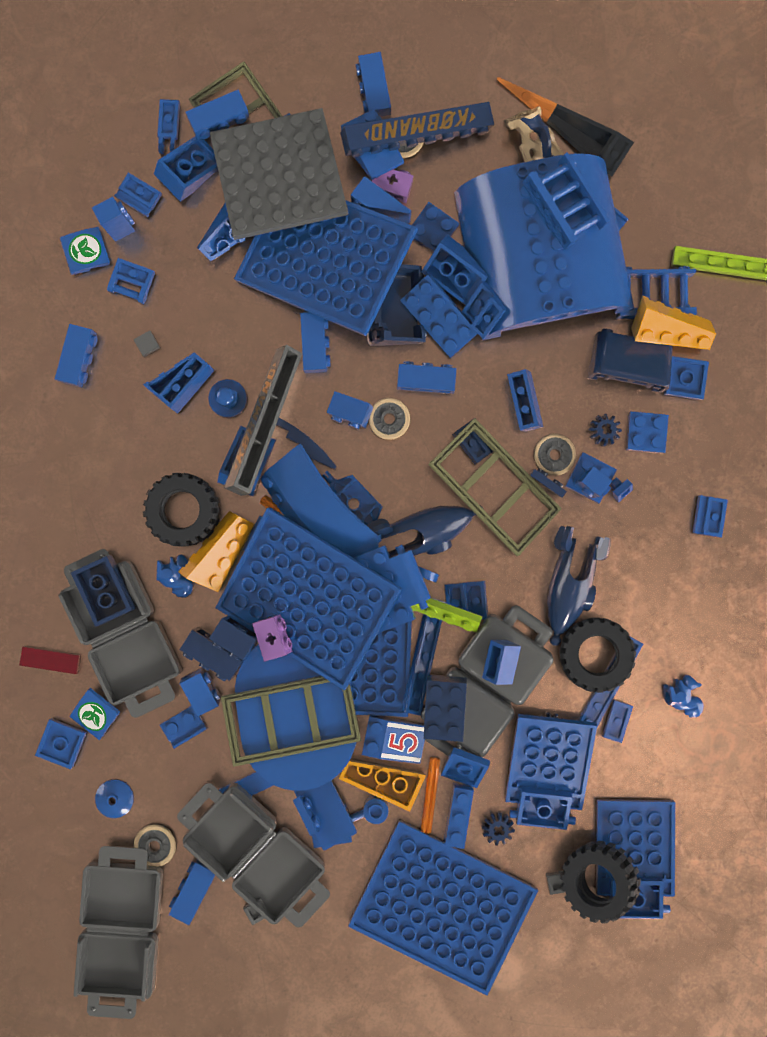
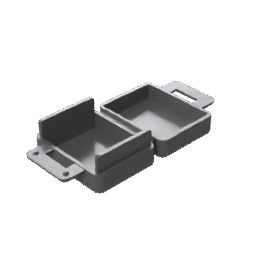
[58,549,182,718]
[421,605,553,757]
[177,783,330,927]
[73,846,163,1019]

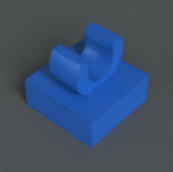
[611,477,633,503]

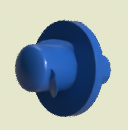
[208,379,247,418]

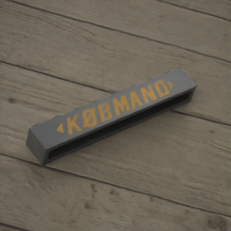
[224,345,303,496]

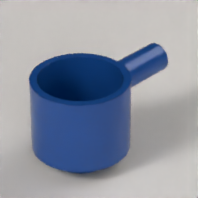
[350,795,389,824]

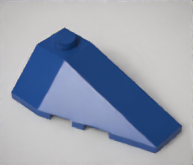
[197,203,247,261]

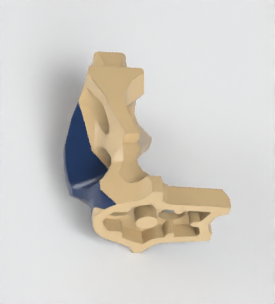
[503,106,564,162]

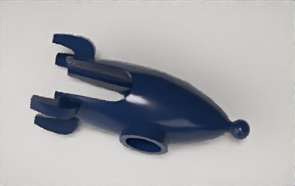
[366,505,483,557]
[547,526,611,646]

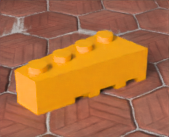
[631,295,716,350]
[178,511,254,592]
[338,759,426,812]

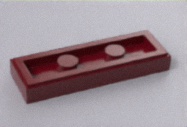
[19,646,81,674]

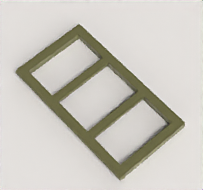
[189,62,283,128]
[428,418,562,556]
[221,676,361,767]

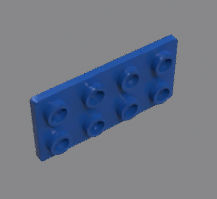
[293,780,357,851]

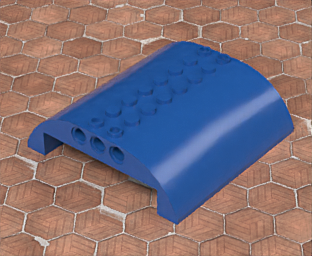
[454,154,634,340]

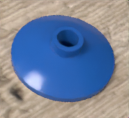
[95,779,134,818]

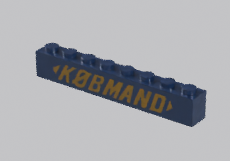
[340,102,495,157]

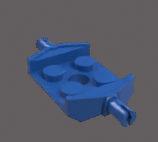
[322,471,383,525]

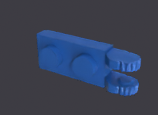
[157,99,180,154]

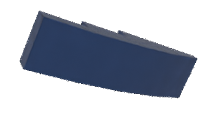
[276,418,337,470]

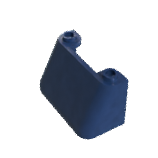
[367,264,427,346]
[587,328,673,393]

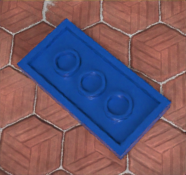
[400,274,478,358]

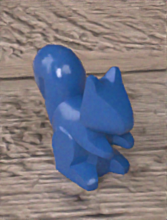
[157,555,193,598]
[663,675,704,718]

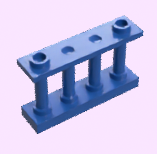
[523,152,610,250]
[616,266,697,320]

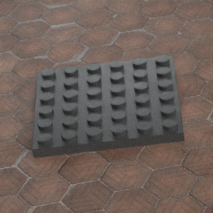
[210,108,349,240]

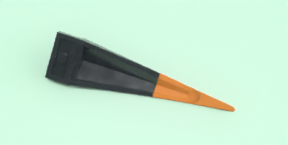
[497,77,634,177]

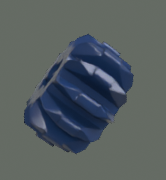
[588,414,622,447]
[481,811,515,846]

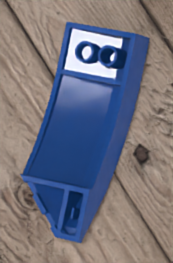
[260,444,381,558]

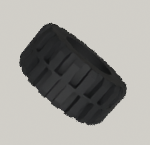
[143,473,220,546]
[559,618,636,693]
[560,841,641,924]

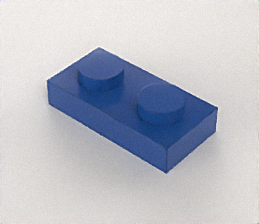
[602,699,633,743]

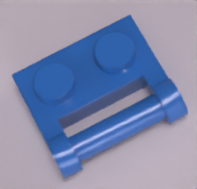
[107,258,155,304]

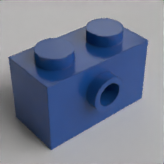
[326,391,373,429]
[575,466,612,498]
[482,640,521,685]
[179,668,221,716]

